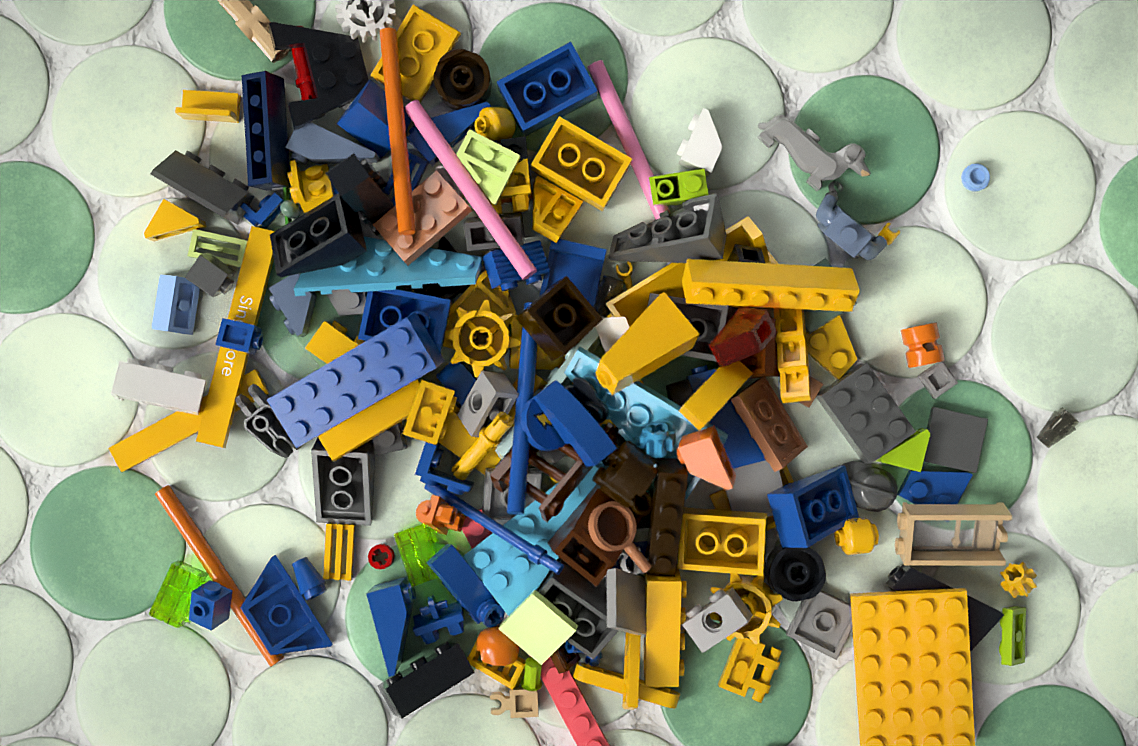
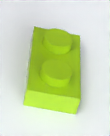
[999,606,1026,666]

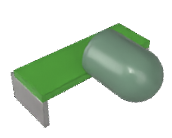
[272,187,301,225]

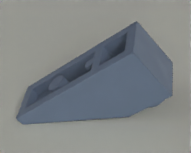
[286,122,379,165]

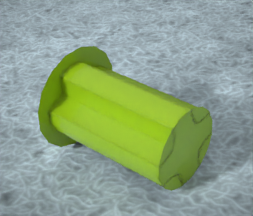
[521,657,543,691]

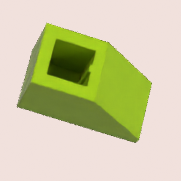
[649,169,709,206]

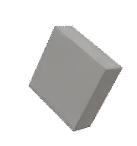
[917,361,958,399]

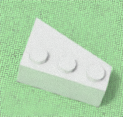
[111,358,206,415]

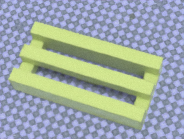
[187,229,247,268]

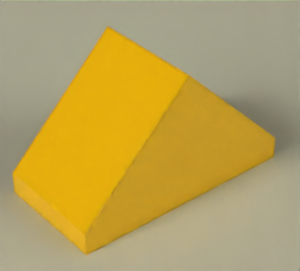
[144,199,207,241]

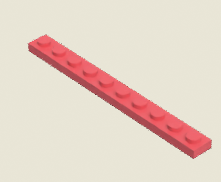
[462,508,610,746]

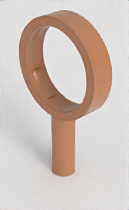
[588,501,652,573]

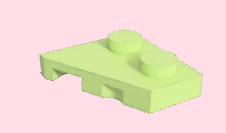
[457,129,521,205]

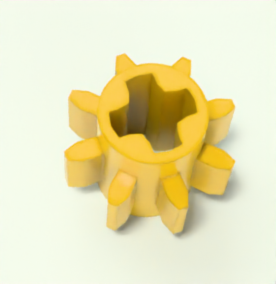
[1000,562,1037,598]

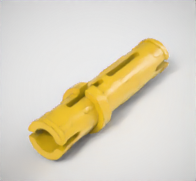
[451,412,514,480]

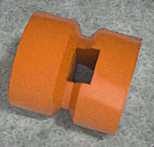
[901,322,945,368]

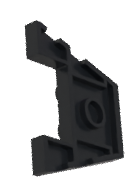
[268,22,369,130]

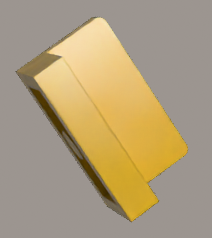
[175,90,241,123]

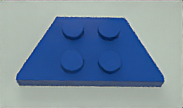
[240,555,333,655]

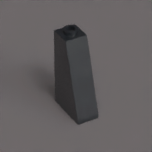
[885,564,1004,652]

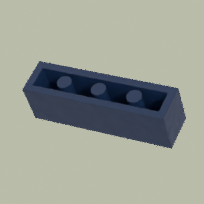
[241,71,291,191]

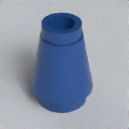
[292,557,327,601]

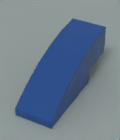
[533,380,617,467]
[426,544,495,624]

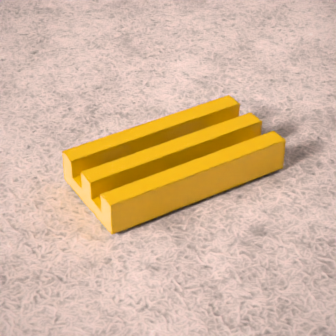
[323,523,355,581]

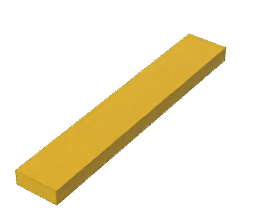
[108,369,270,472]

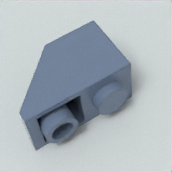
[269,274,317,337]

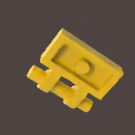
[718,637,782,703]

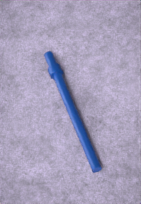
[424,484,564,574]

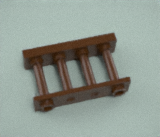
[490,422,616,523]

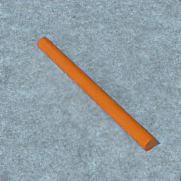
[380,28,416,235]
[155,485,284,667]

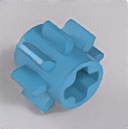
[640,422,675,458]

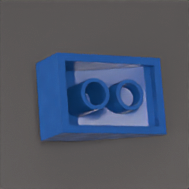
[358,289,452,353]
[767,465,859,548]
[366,577,416,677]

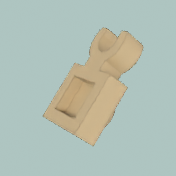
[490,687,539,718]

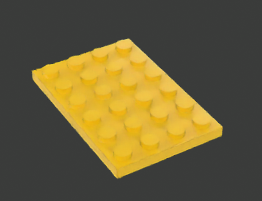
[850,588,975,746]

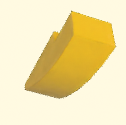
[678,354,753,431]

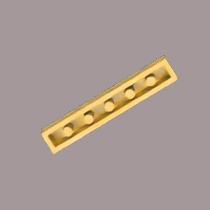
[682,259,860,312]

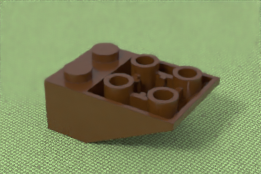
[548,486,641,586]

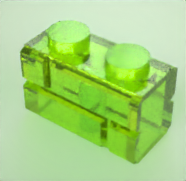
[393,523,439,587]
[149,560,208,628]

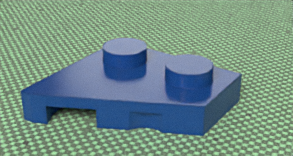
[897,470,973,522]

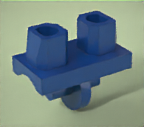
[413,595,464,644]

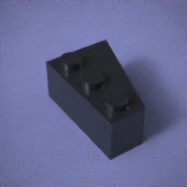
[325,153,395,236]
[378,641,475,719]

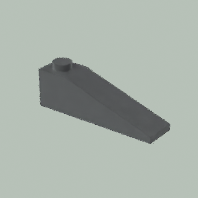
[608,193,727,263]

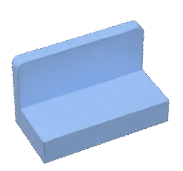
[152,275,200,335]

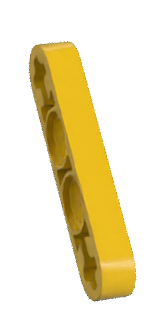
[573,662,680,709]

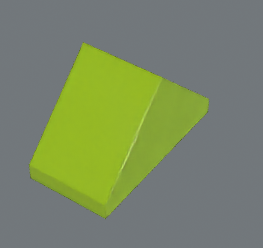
[876,428,930,472]

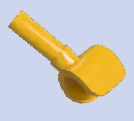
[616,261,633,290]

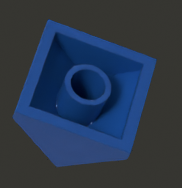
[336,79,411,158]

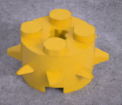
[445,300,521,377]
[710,573,783,645]

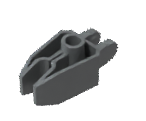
[235,384,302,458]

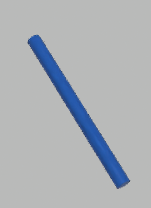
[507,302,538,515]

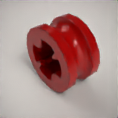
[368,544,395,570]

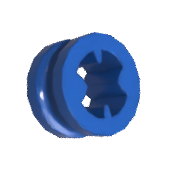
[476,599,505,628]

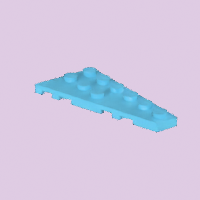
[294,237,483,296]
[564,347,728,501]
[463,461,605,616]

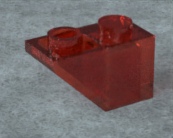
[709,307,777,367]

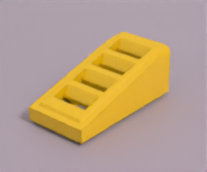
[467,640,526,690]

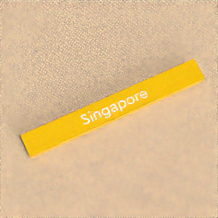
[196,226,275,448]

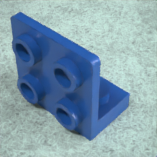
[415,442,475,495]

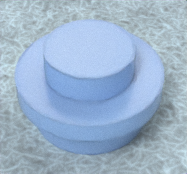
[961,164,990,192]

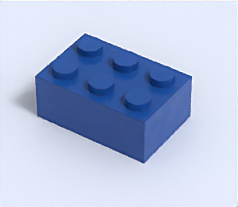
[497,42,598,137]

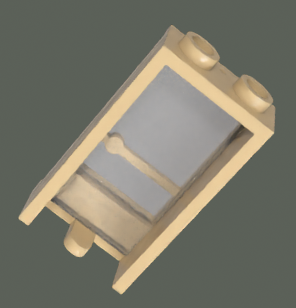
[895,502,1012,566]

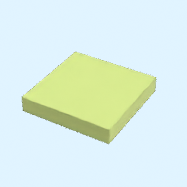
[499,590,578,665]

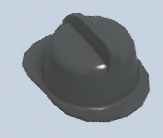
[842,461,898,512]

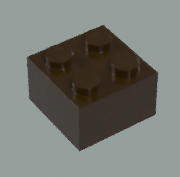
[516,276,603,361]

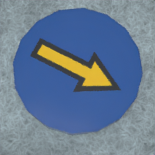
[521,398,565,451]

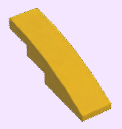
[774,308,811,403]

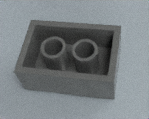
[816,363,916,464]
[536,559,619,660]

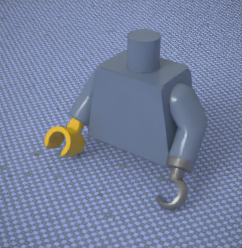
[816,181,900,260]

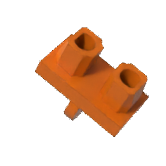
[416,495,465,535]

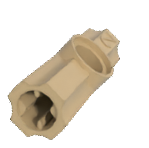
[218,0,290,64]

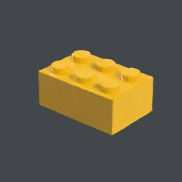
[531,116,632,212]
[678,507,768,576]

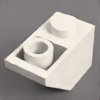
[677,108,722,177]

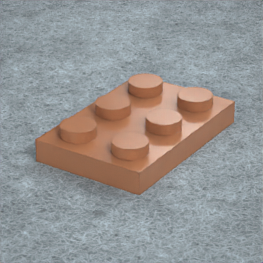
[373,170,472,266]
[730,377,808,472]

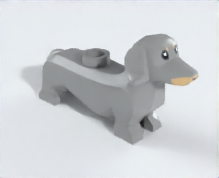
[757,115,871,191]

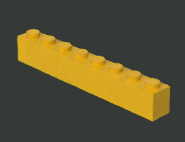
[305,320,501,475]

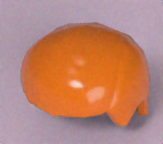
[477,625,519,666]

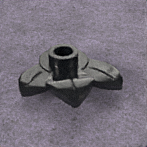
[565,377,609,423]

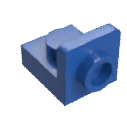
[240,192,284,228]
[215,318,263,355]

